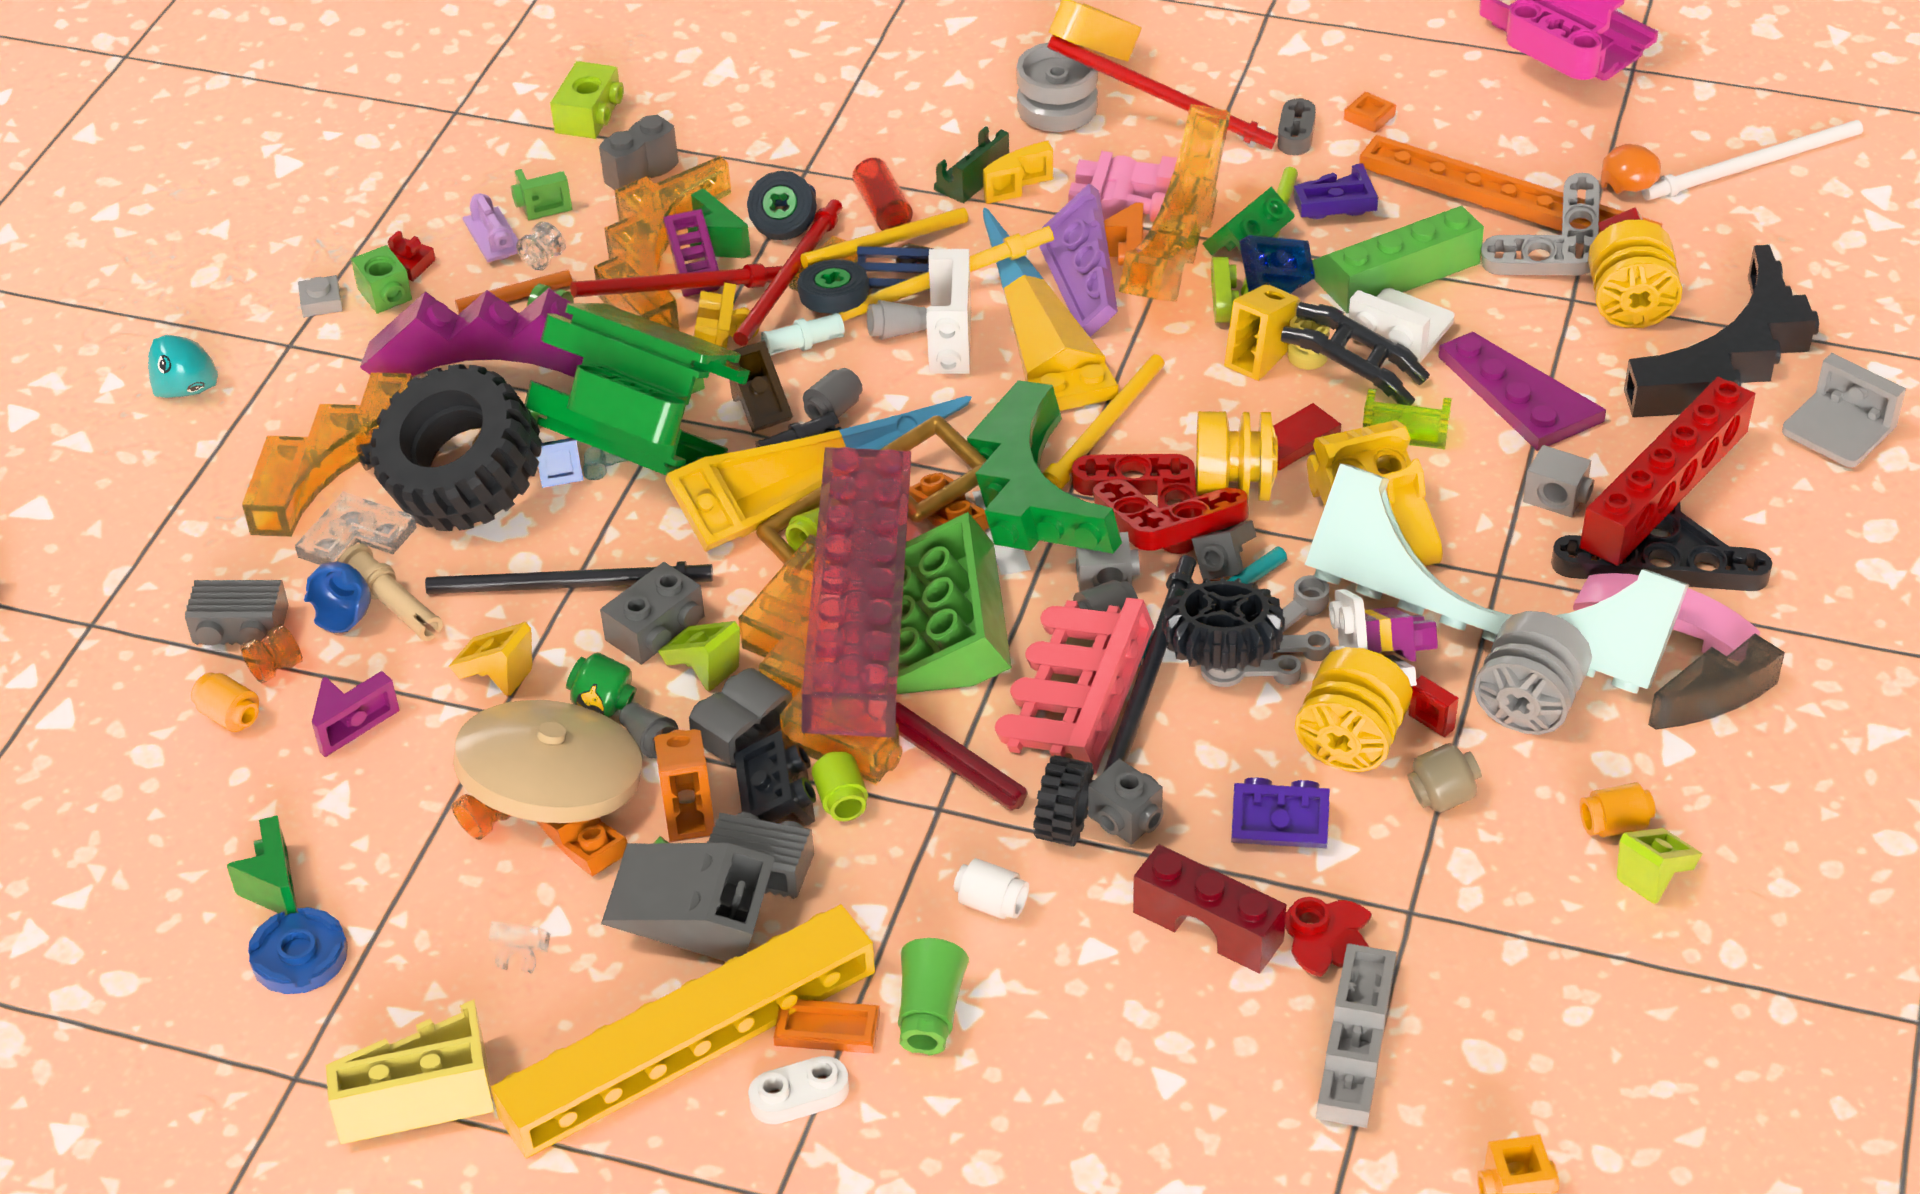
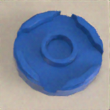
[248,907,348,994]

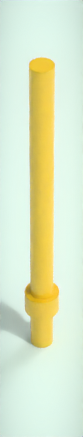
[831,226,1054,321]
[1043,354,1165,490]

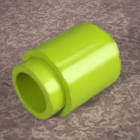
[811,752,868,821]

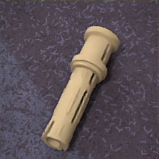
[339,543,443,641]

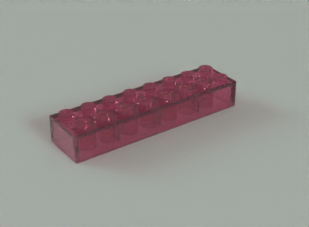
[802,447,912,738]

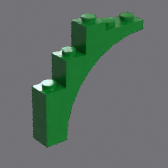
[967,380,1122,554]

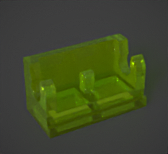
[1363,388,1452,450]

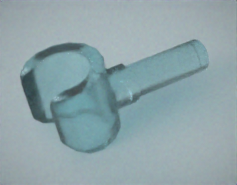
[583,447,628,481]

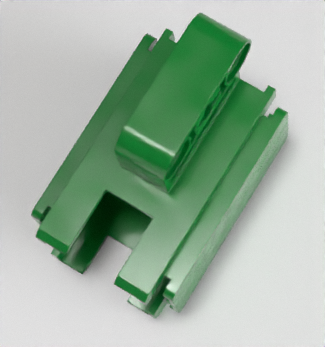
[524,303,750,476]

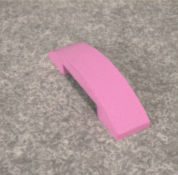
[1573,573,1760,667]

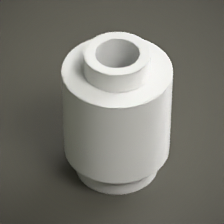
[954,858,1029,919]

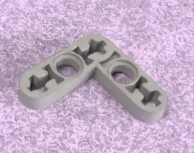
[1481,172,1600,275]

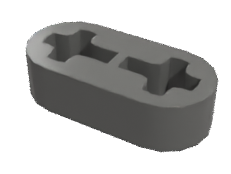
[1277,98,1316,155]

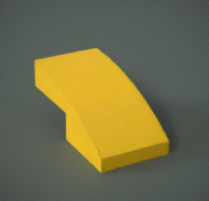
[983,140,1053,204]

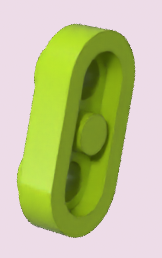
[1211,257,1239,323]

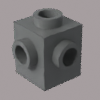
[1088,759,1164,845]

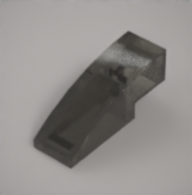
[1648,633,1785,730]

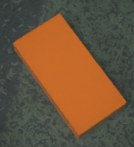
[773,999,880,1054]

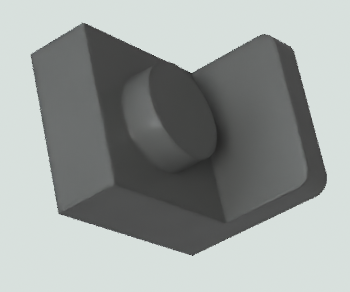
[1192,520,1257,580]

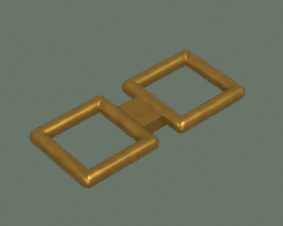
[756,415,987,589]

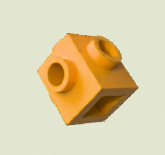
[1477,1134,1559,1194]

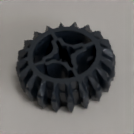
[1162,577,1285,673]

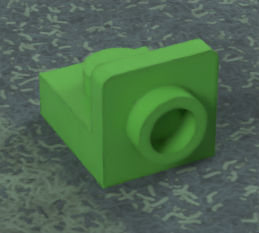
[511,169,572,221]

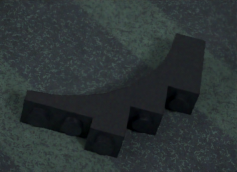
[1624,244,1819,418]

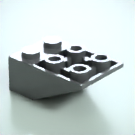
[601,843,775,962]

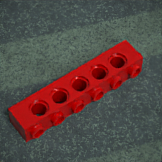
[1580,377,1756,566]

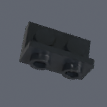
[734,730,816,826]

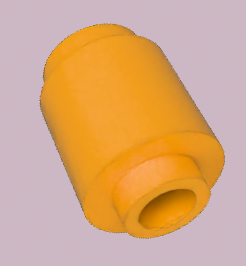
[191,672,259,732]
[1580,782,1656,838]

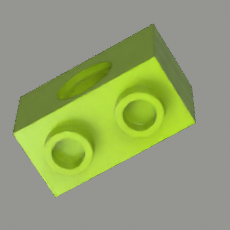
[550,61,624,139]

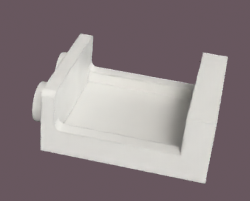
[926,249,972,374]

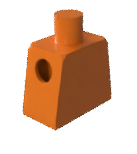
[654,729,715,842]

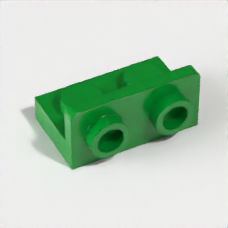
[1202,186,1295,257]

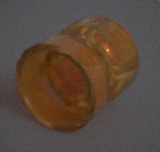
[240,624,303,684]
[451,794,512,840]

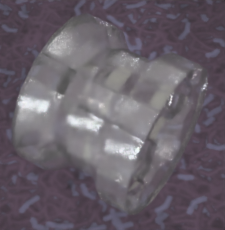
[516,221,566,271]

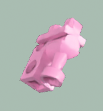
[1068,151,1177,224]

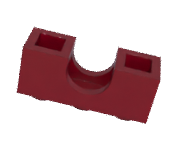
[1133,844,1287,974]

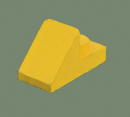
[449,622,533,696]

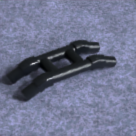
[1281,302,1430,410]

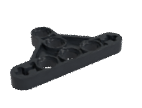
[1551,502,1773,591]

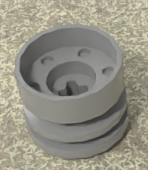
[1474,611,1592,735]

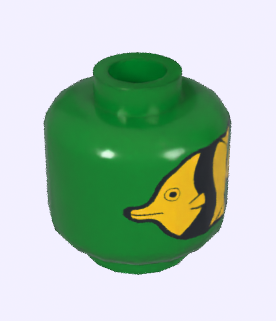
[566,652,637,718]

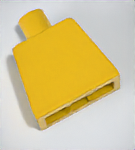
[1224,285,1301,381]

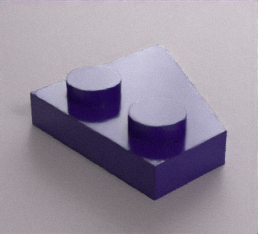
[1294,163,1378,219]

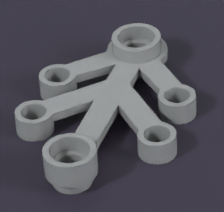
[1201,575,1330,687]

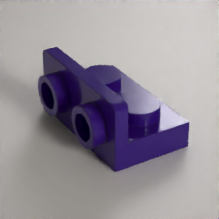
[1231,777,1330,849]

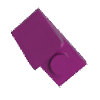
[311,671,400,757]

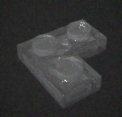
[295,491,417,565]

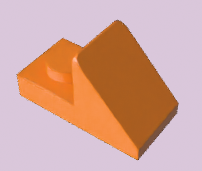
[1104,202,1144,282]

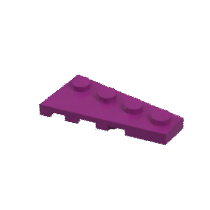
[1438,331,1606,451]

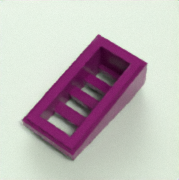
[663,209,721,297]

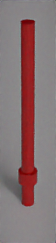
[570,263,783,298]

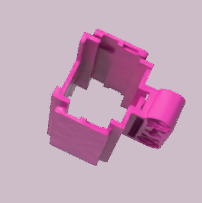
[1479,0,1658,80]

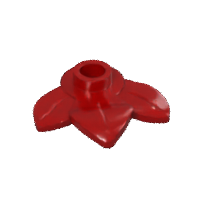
[1285,897,1372,976]

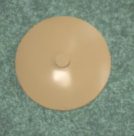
[453,700,642,823]

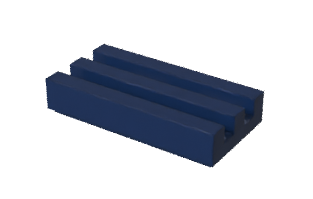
[857,247,930,290]

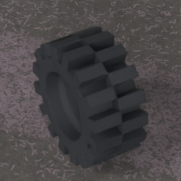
[1033,755,1094,847]

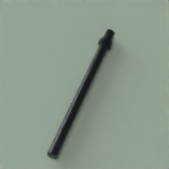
[1103,555,1197,772]
[425,561,713,594]

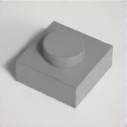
[297,275,343,318]

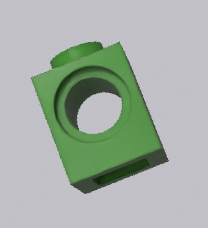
[351,245,412,314]

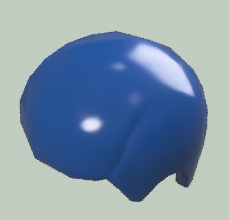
[304,561,371,633]

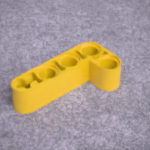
[1048,0,1142,62]

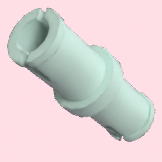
[761,313,845,356]

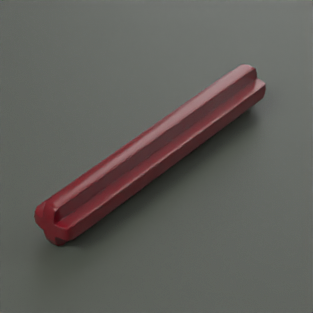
[880,702,1028,810]

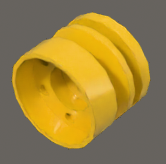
[1588,220,1683,328]
[1196,411,1278,501]
[1294,647,1413,772]

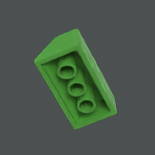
[1304,205,1484,313]

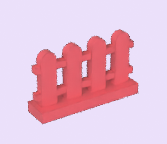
[995,598,1154,774]

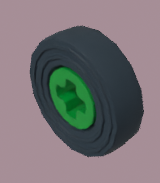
[747,170,817,241]
[797,259,869,314]

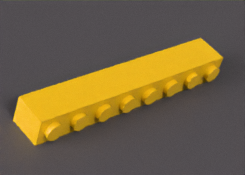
[491,904,875,1159]

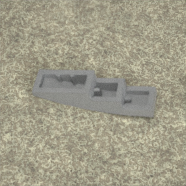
[1316,944,1397,1128]

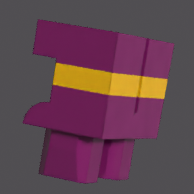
[1364,607,1438,662]

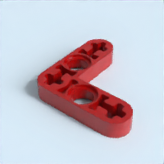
[1072,454,1197,554]
[1093,479,1249,551]

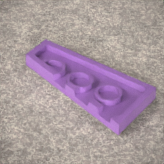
[1039,183,1118,337]

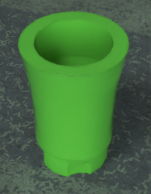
[898,938,969,1055]

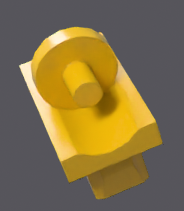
[694,283,760,348]

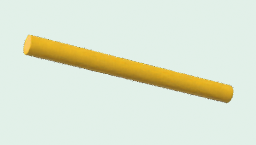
[800,207,969,269]

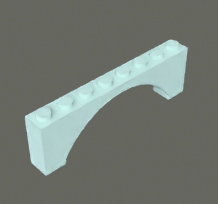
[1304,464,1689,694]

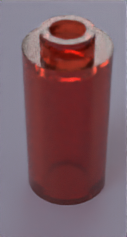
[852,157,913,231]

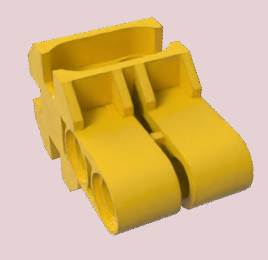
[1306,420,1443,567]

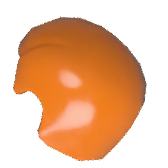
[1601,144,1661,194]

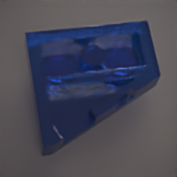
[1239,235,1315,294]

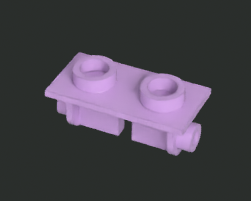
[462,193,524,263]

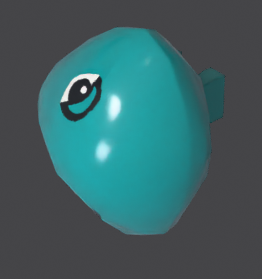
[148,334,218,398]

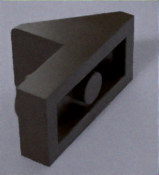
[727,340,793,433]

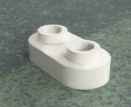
[748,1056,849,1124]

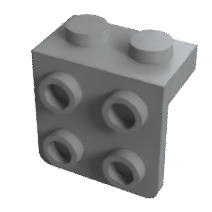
[1782,353,1906,467]

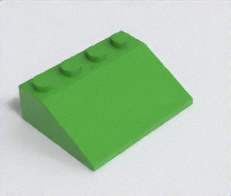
[856,512,1012,697]

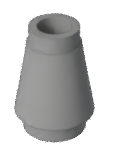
[867,300,927,340]

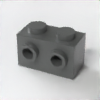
[600,562,705,665]

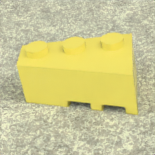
[326,999,494,1144]

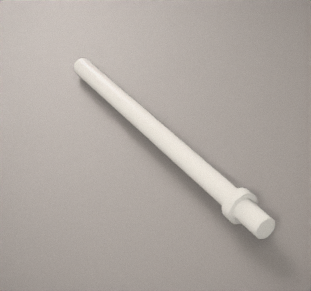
[1642,119,1863,201]

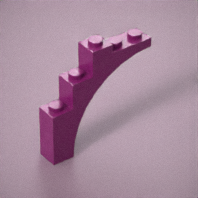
[360,288,584,390]

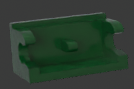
[933,126,1009,204]

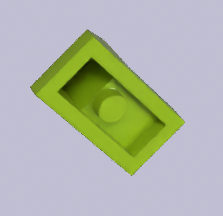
[658,621,740,691]
[1617,828,1703,904]

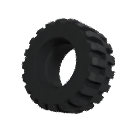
[370,364,542,531]

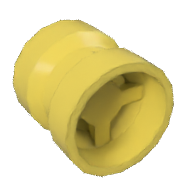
[1288,315,1330,370]

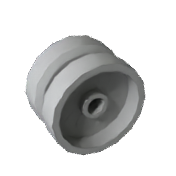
[1016,42,1098,132]

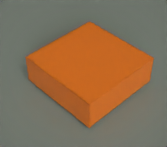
[1344,92,1396,133]

